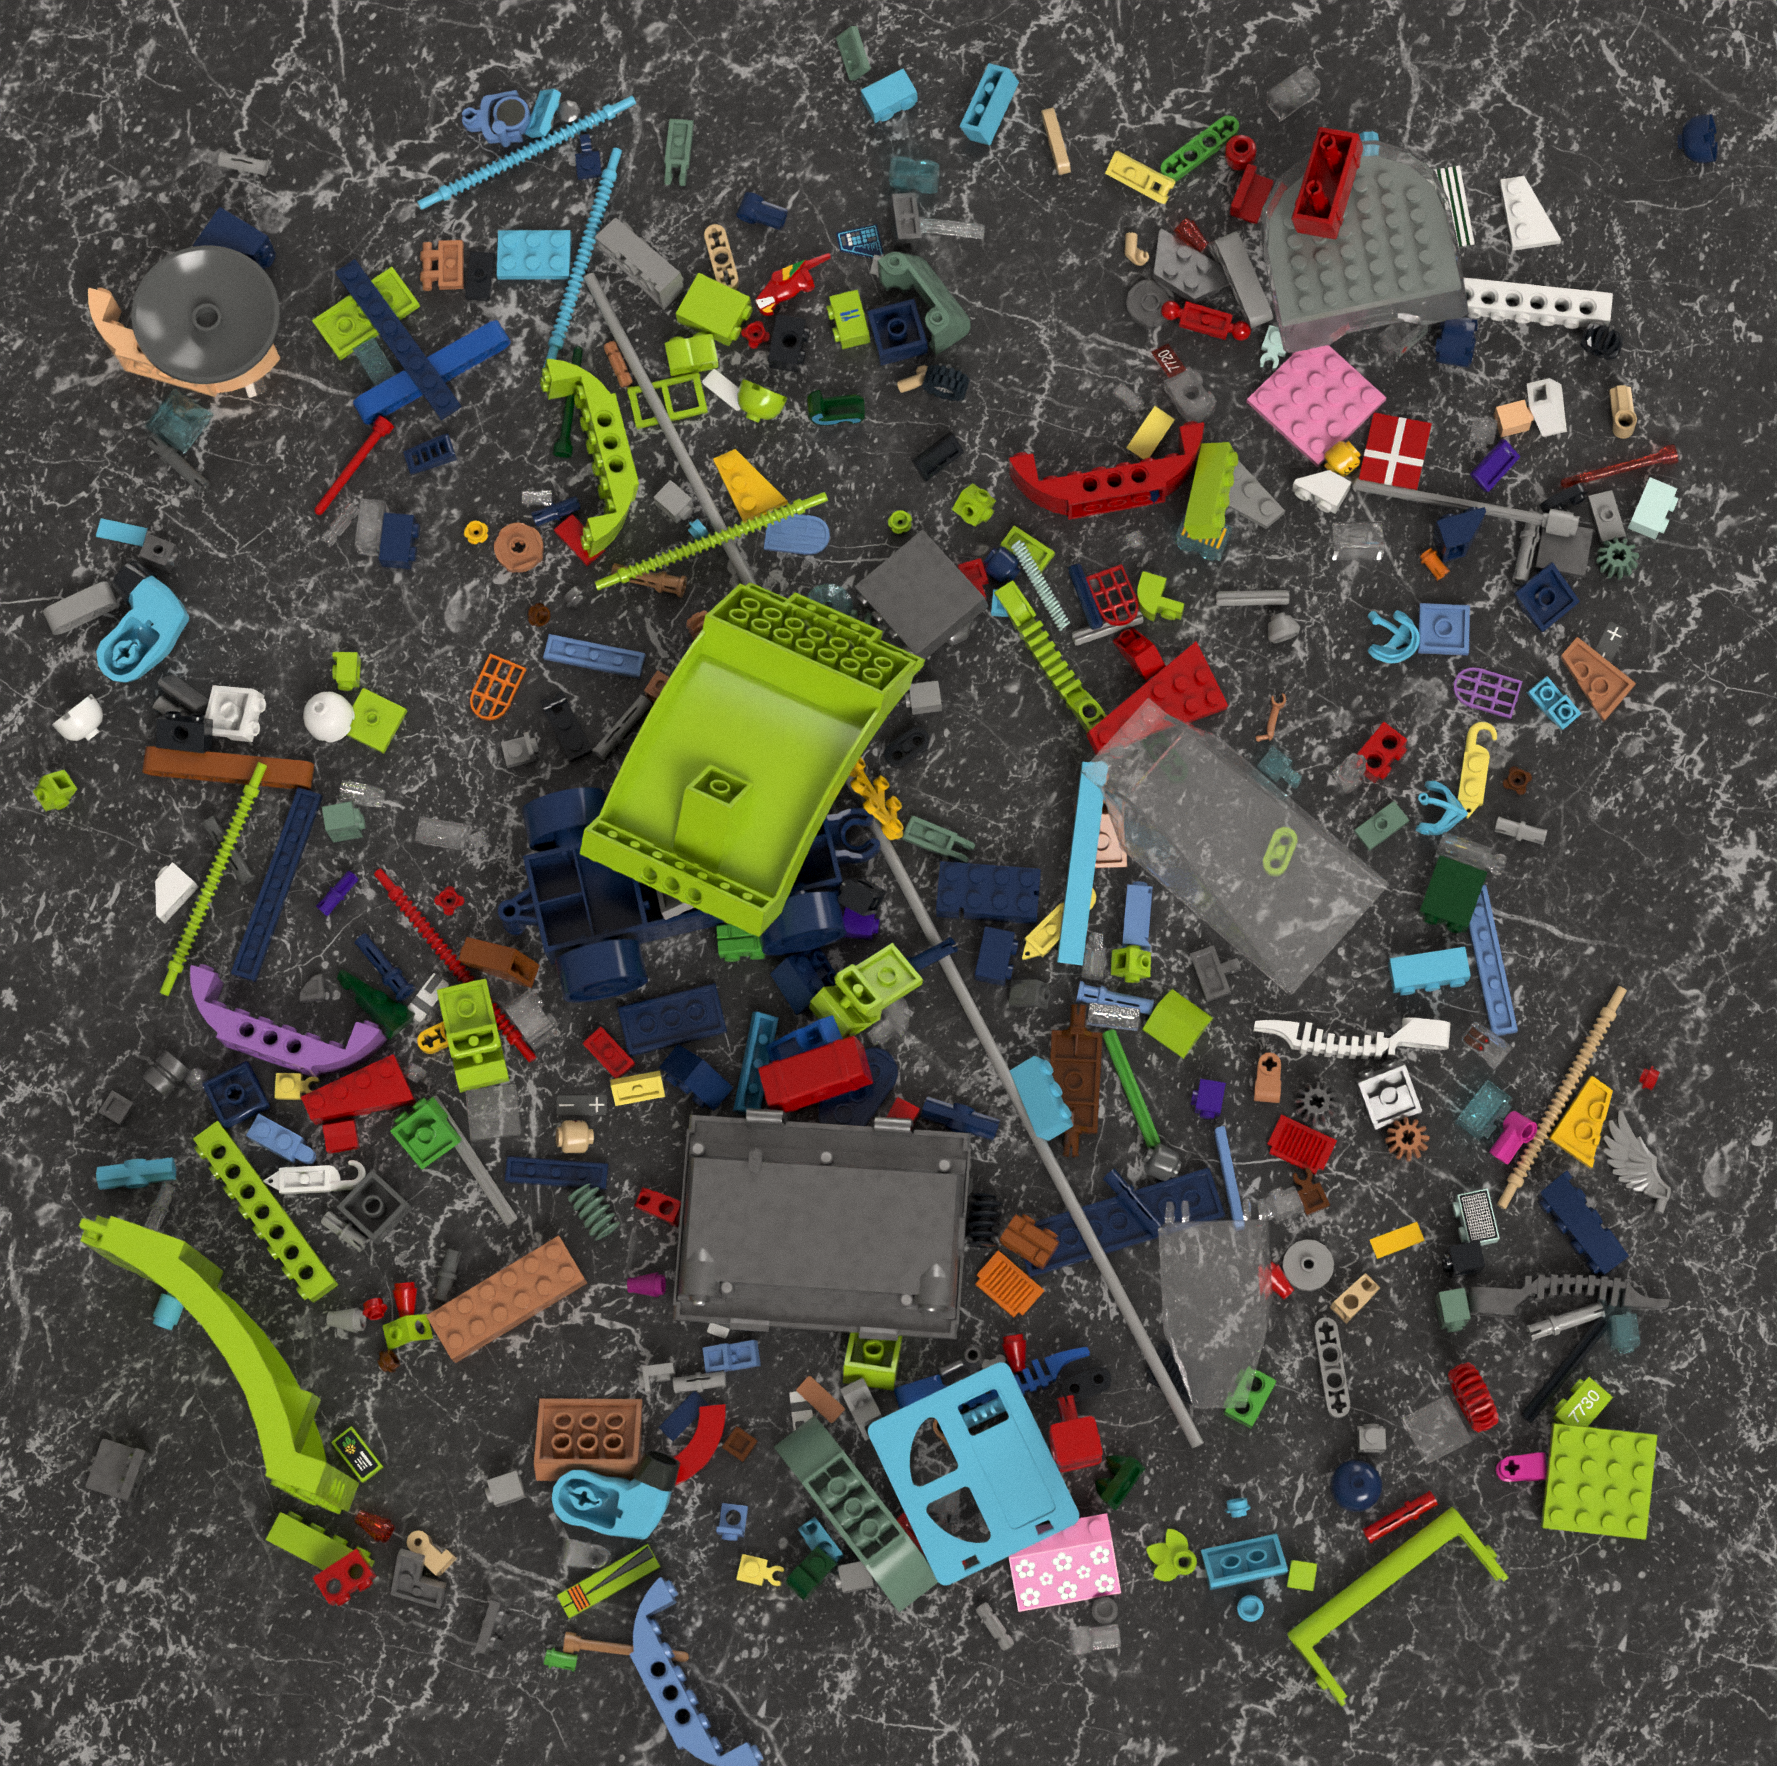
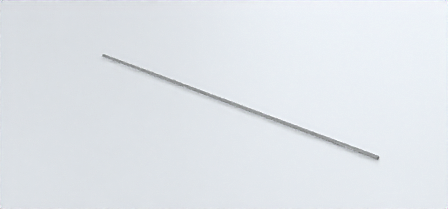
[584,273,1204,1449]

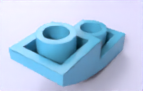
[1526,676,1582,730]

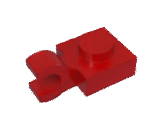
[957,558,989,602]

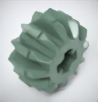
[1596,537,1639,580]

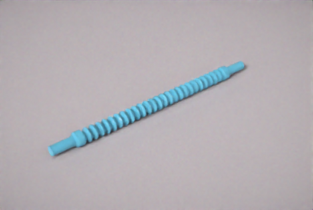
[417,95,636,210]
[543,148,622,368]

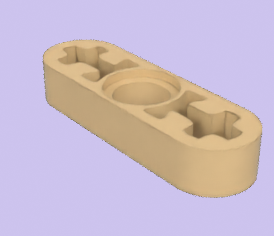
[1041,108,1071,175]
[704,224,739,290]

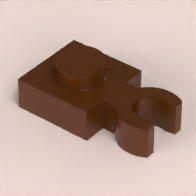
[1292,1168,1330,1217]

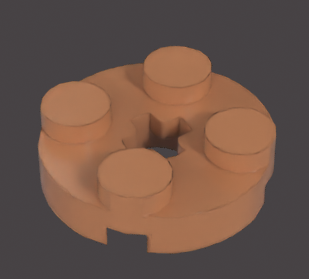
[494,522,544,573]

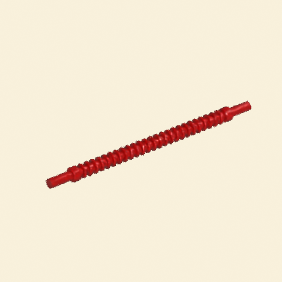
[374,868,537,1063]

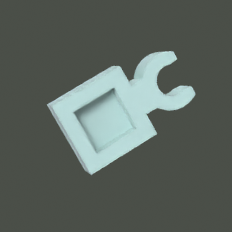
[1260,325,1293,371]

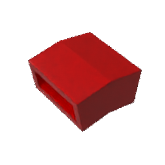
[322,1118,360,1154]

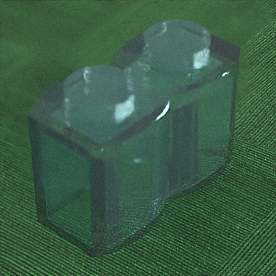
[889,156,940,193]

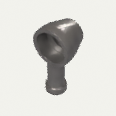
[938,1344,985,1378]

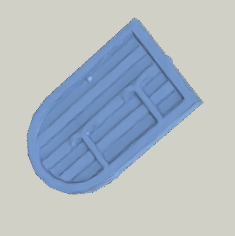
[764,512,830,555]

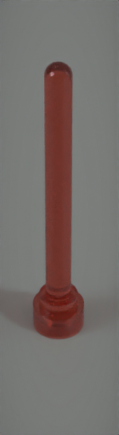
[1560,444,1678,488]

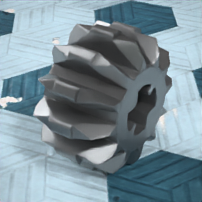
[1294,1082,1338,1126]

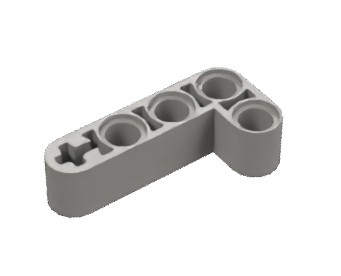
[1209,231,1273,329]

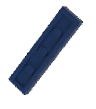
[505,1156,609,1190]

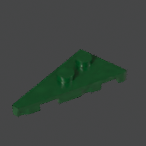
[337,969,415,1039]

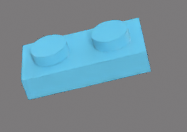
[525,89,561,138]

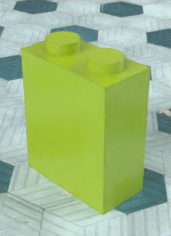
[676,272,753,347]

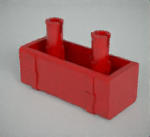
[1291,127,1364,239]
[758,1035,873,1113]
[1049,1395,1103,1473]

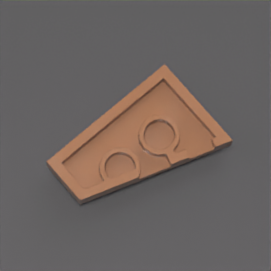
[1561,637,1636,723]

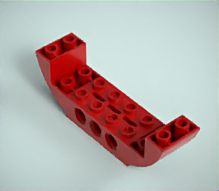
[1009,421,1204,520]

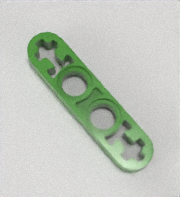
[1160,115,1239,181]

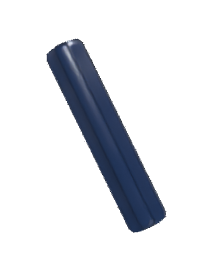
[1068,563,1103,630]

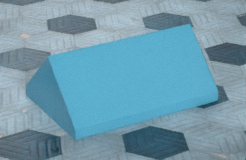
[1201,1534,1288,1590]

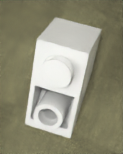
[1527,378,1567,437]
[1292,470,1351,514]

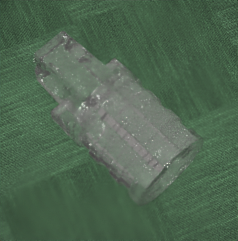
[338,779,385,807]
[1081,932,1106,980]

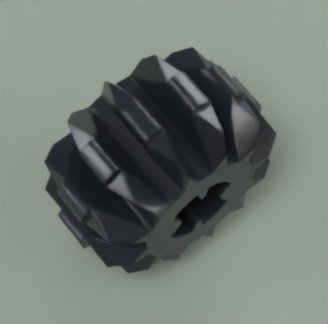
[1580,323,1624,360]

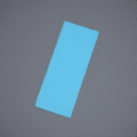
[96,518,148,547]

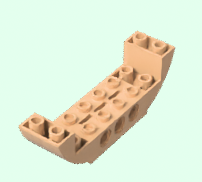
[88,288,280,397]

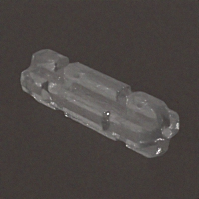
[321,502,360,546]

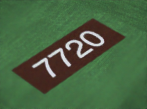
[1151,344,1187,379]

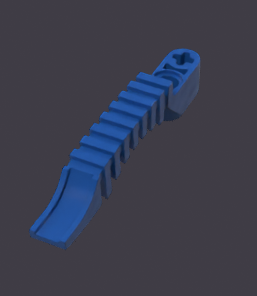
[894,1347,1090,1412]

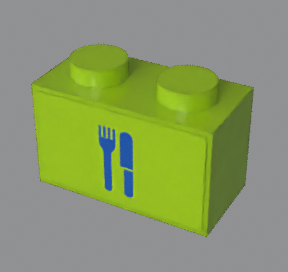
[826,289,870,349]

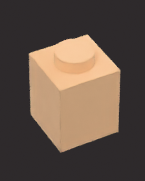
[1494,400,1534,438]

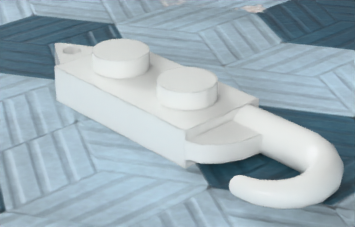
[263,1160,366,1194]

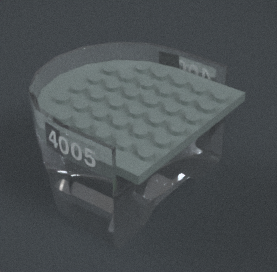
[1261,140,1468,353]

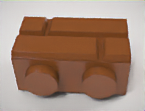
[999,1214,1059,1270]

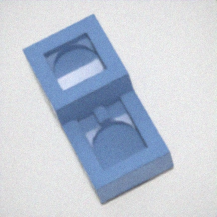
[703,1340,761,1373]

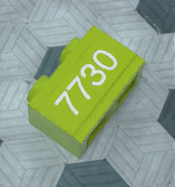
[1553,1377,1613,1427]

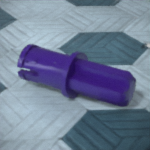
[316,871,358,917]

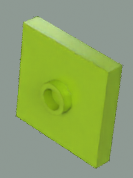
[346,688,407,754]

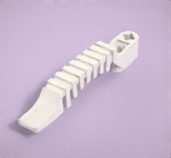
[1253,1018,1451,1060]

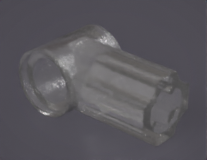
[1330,753,1367,794]
[1067,1624,1121,1656]

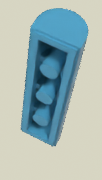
[733,1012,779,1115]

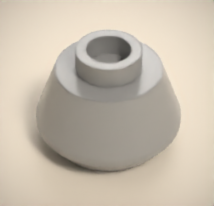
[1268,612,1300,643]

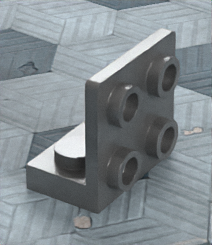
[86,1439,151,1503]

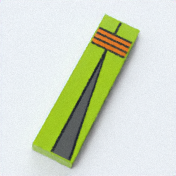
[557,1544,661,1619]

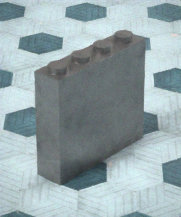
[855,529,988,660]

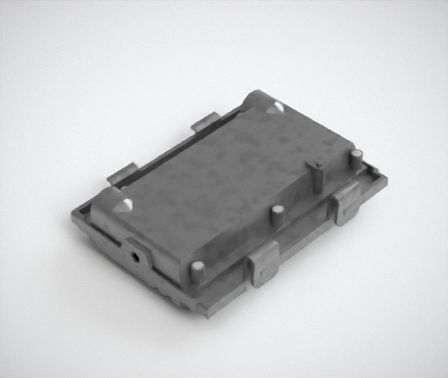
[673,1108,971,1341]

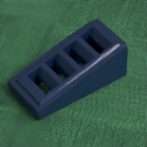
[403,433,457,475]

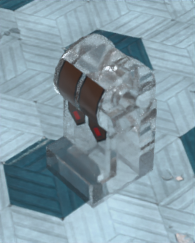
[1461,1021,1513,1070]

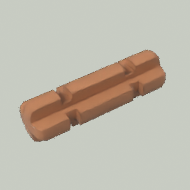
[604,341,632,387]

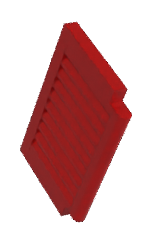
[1267,1114,1337,1175]

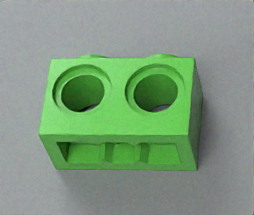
[1222,1366,1276,1429]

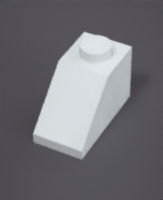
[155,862,199,924]

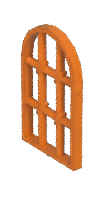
[470,654,526,721]

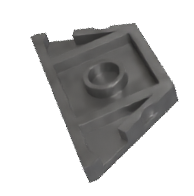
[1153,228,1230,303]

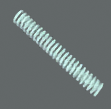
[1011,540,1070,631]

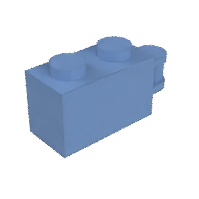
[246,1114,316,1165]

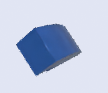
[765,1015,843,1062]

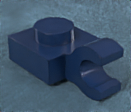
[575,134,602,180]

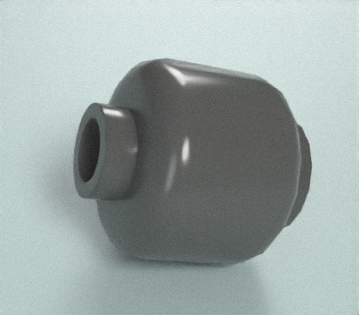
[1142,1144,1182,1182]

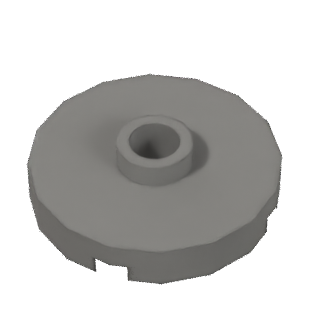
[1282,1239,1334,1292]

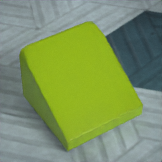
[1287,1560,1317,1591]

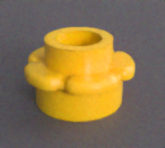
[464,521,488,544]

